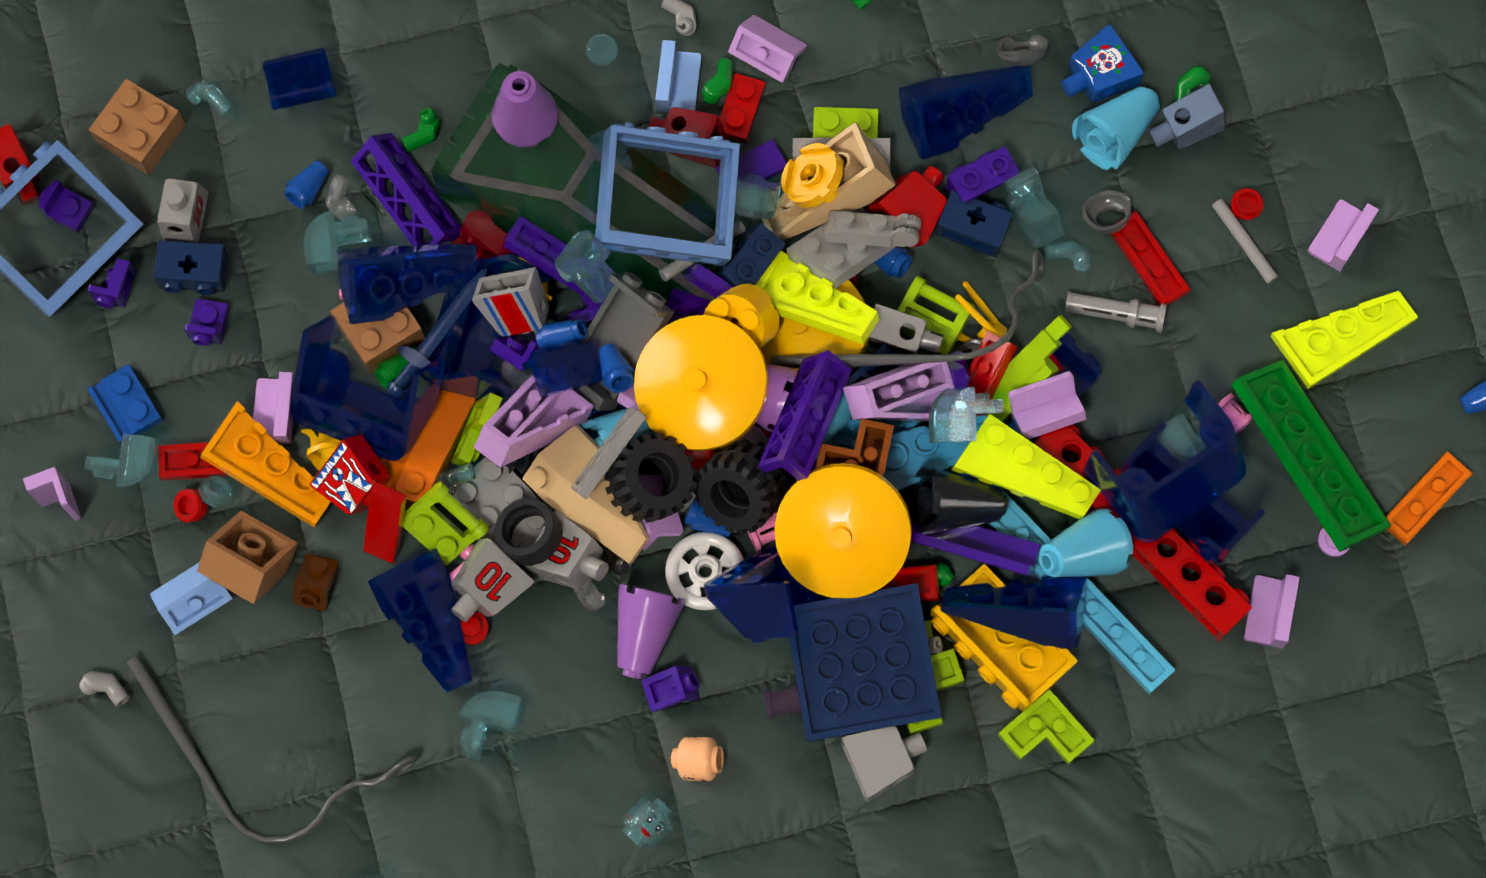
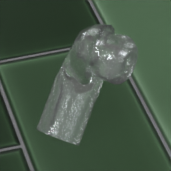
[326,175,355,221]
[501,360,533,390]
[574,576,606,611]

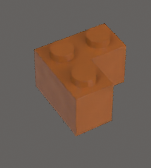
[815,418,894,477]

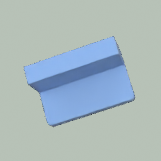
[655,40,702,113]
[150,562,233,635]

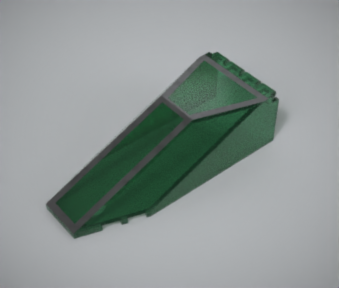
[431,63,758,306]

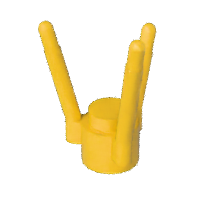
[955,281,1010,343]

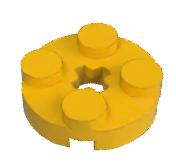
[781,143,844,208]

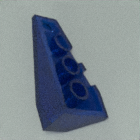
[898,65,1033,160]
[337,244,477,324]
[368,548,473,693]
[940,576,1086,649]

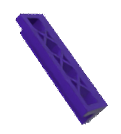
[351,133,461,260]
[503,216,614,307]
[758,350,852,480]
[910,514,1042,578]

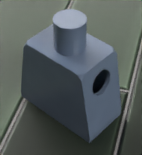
[1148,84,1225,149]

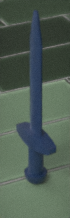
[387,268,487,398]

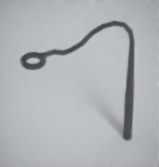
[770,249,1044,368]
[126,656,417,843]

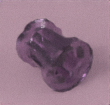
[763,684,802,720]

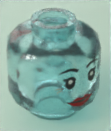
[622,797,673,849]

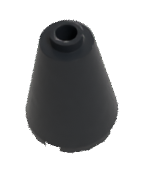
[910,467,1008,534]

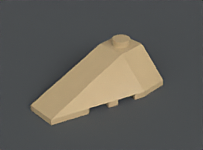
[762,122,896,241]
[522,425,650,564]

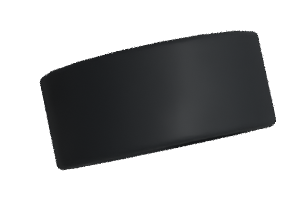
[494,498,563,566]

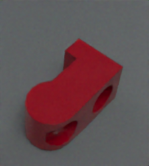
[460,210,516,272]

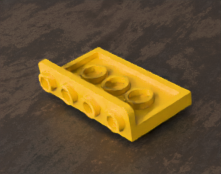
[930,564,1078,712]

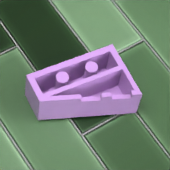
[843,362,964,421]
[474,366,594,468]

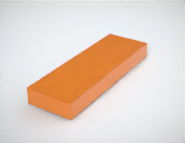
[1386,451,1473,546]

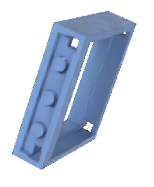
[594,122,740,266]
[0,140,143,317]

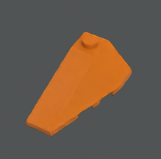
[380,383,479,508]

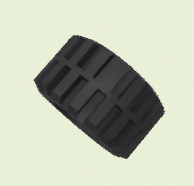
[604,433,698,523]
[694,441,787,534]

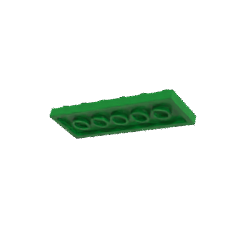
[1231,360,1391,552]

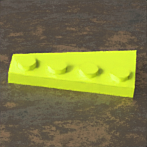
[755,251,880,345]
[1270,291,1418,389]
[951,414,1101,519]

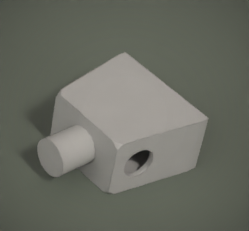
[841,726,927,803]

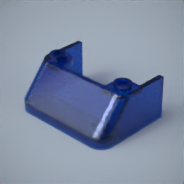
[421,254,551,399]
[290,315,445,461]
[1084,380,1246,543]
[1121,421,1266,563]
[704,546,830,643]

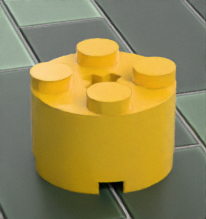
[704,284,780,349]

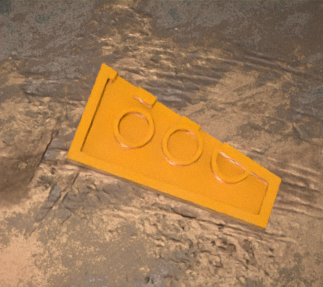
[200,401,331,528]

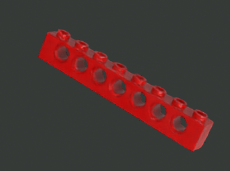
[1033,424,1252,642]

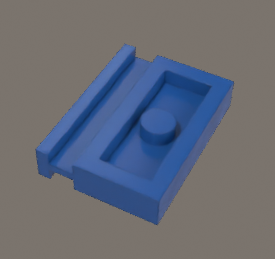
[87,364,163,445]

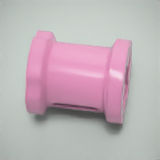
[1210,393,1253,437]
[747,511,777,551]

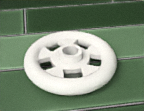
[665,532,745,610]

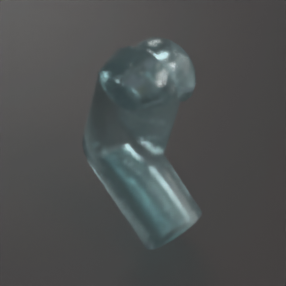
[186,82,233,116]
[1045,241,1092,271]
[436,463,476,496]

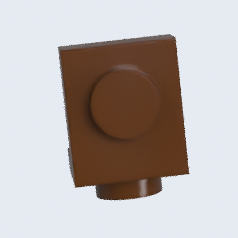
[293,553,339,611]

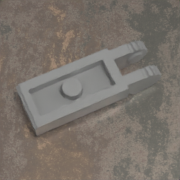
[826,210,921,248]

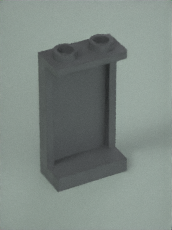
[551,272,674,411]

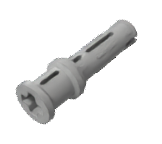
[1065,291,1167,333]

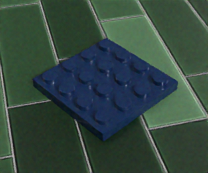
[784,583,942,742]

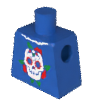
[1061,24,1144,102]

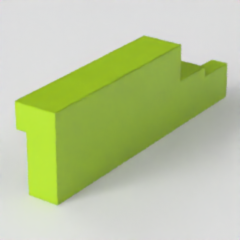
[986,315,1072,423]

